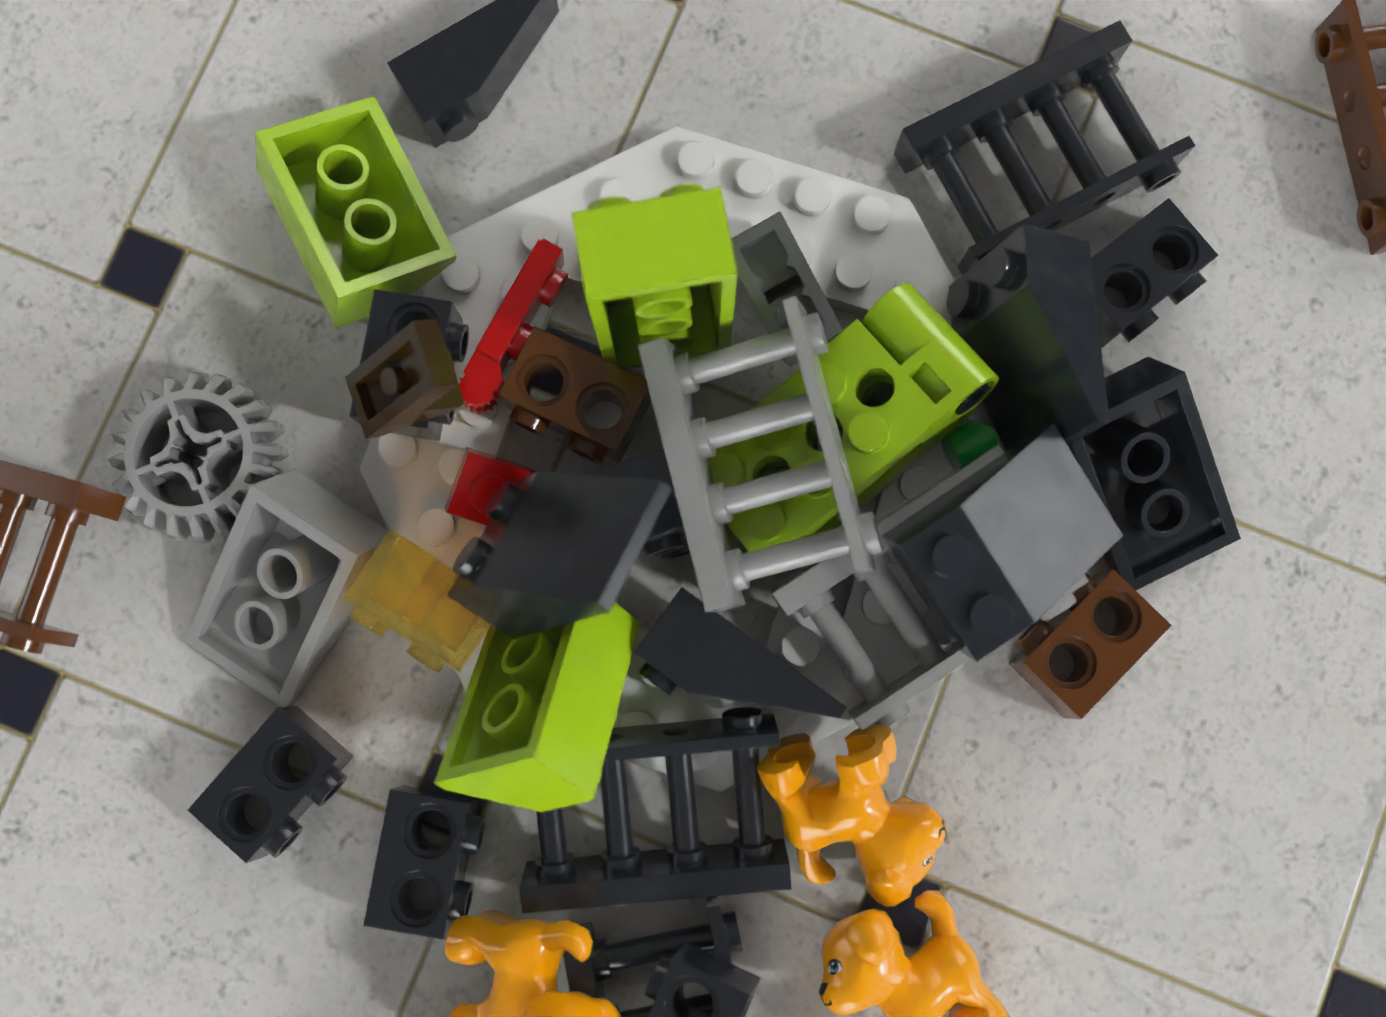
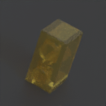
[343,528,491,673]

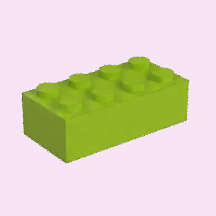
[571,184,737,369]

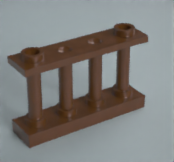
[1315,0,1386,255]
[0,460,126,654]

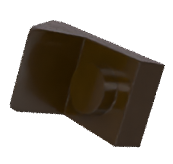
[345,319,464,439]

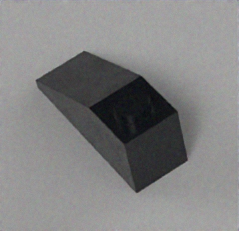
[387,0,559,148]
[634,587,848,719]

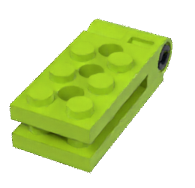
[708,283,999,578]

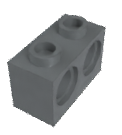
[731,211,843,367]

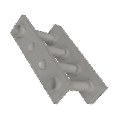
[638,296,883,612]
[770,446,1089,730]

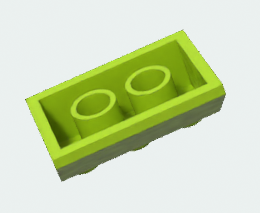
[255,96,457,329]
[434,602,640,812]

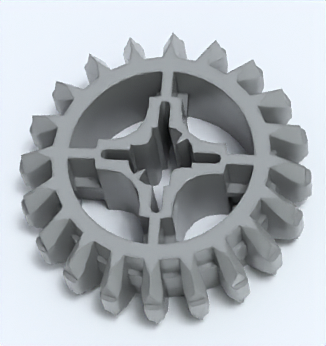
[107,372,289,543]

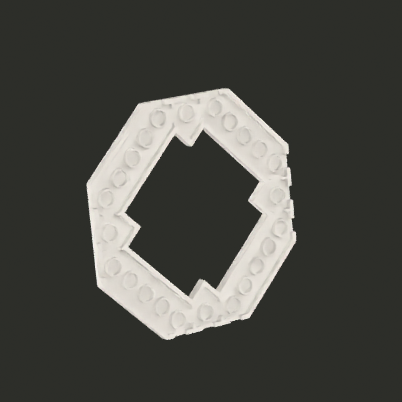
[359,126,1006,792]

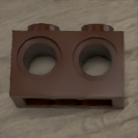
[499,326,652,464]
[1009,569,1172,719]

